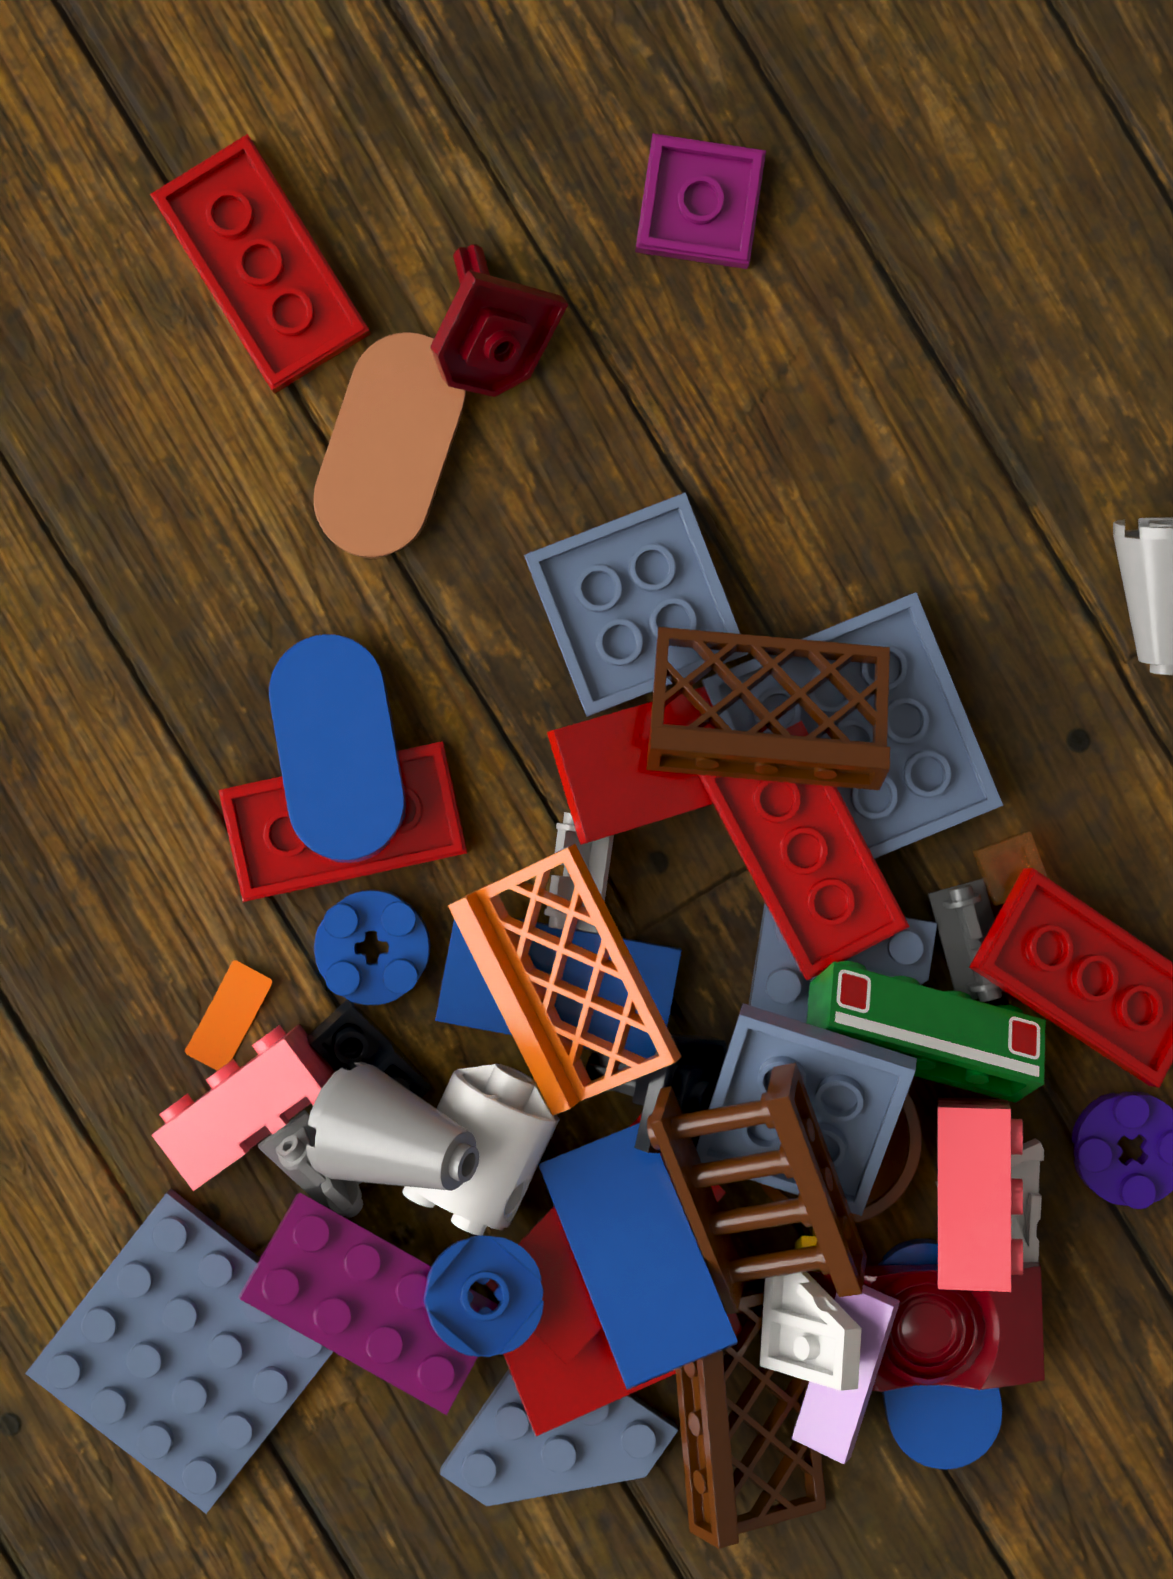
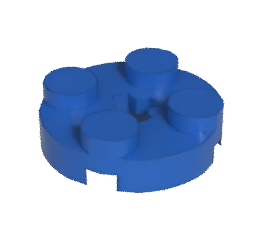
[314,889,430,1005]
[423,1235,544,1357]

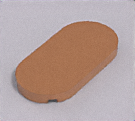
[314,332,466,559]

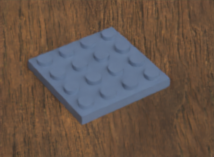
[702,592,1003,858]
[25,1189,333,1514]

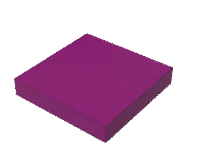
[635,134,766,269]

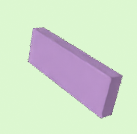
[792,1285,900,1464]

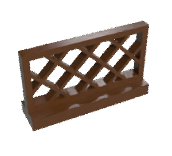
[646,627,890,790]
[675,1287,826,1549]

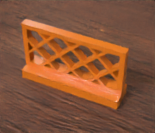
[448,844,681,1116]

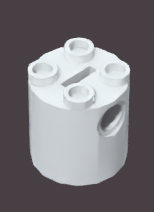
[402,1064,559,1236]

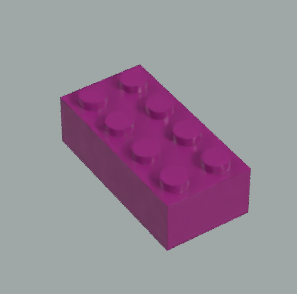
[238,1193,498,1415]

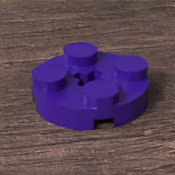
[1072,1091,1173,1209]

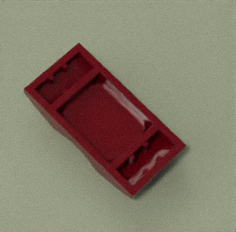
[808,1262,1045,1392]

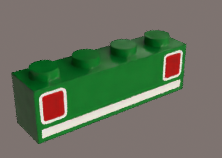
[806,961,1046,1103]

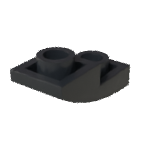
[307,999,432,1098]

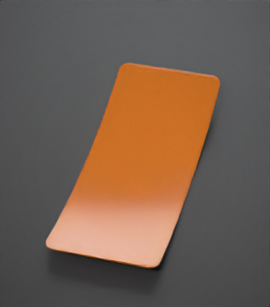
[185,960,273,1071]

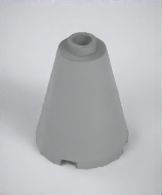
[1113,517,1173,675]
[306,1062,479,1191]

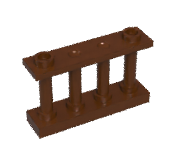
[647,1062,867,1315]

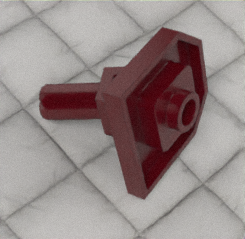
[430,244,569,397]

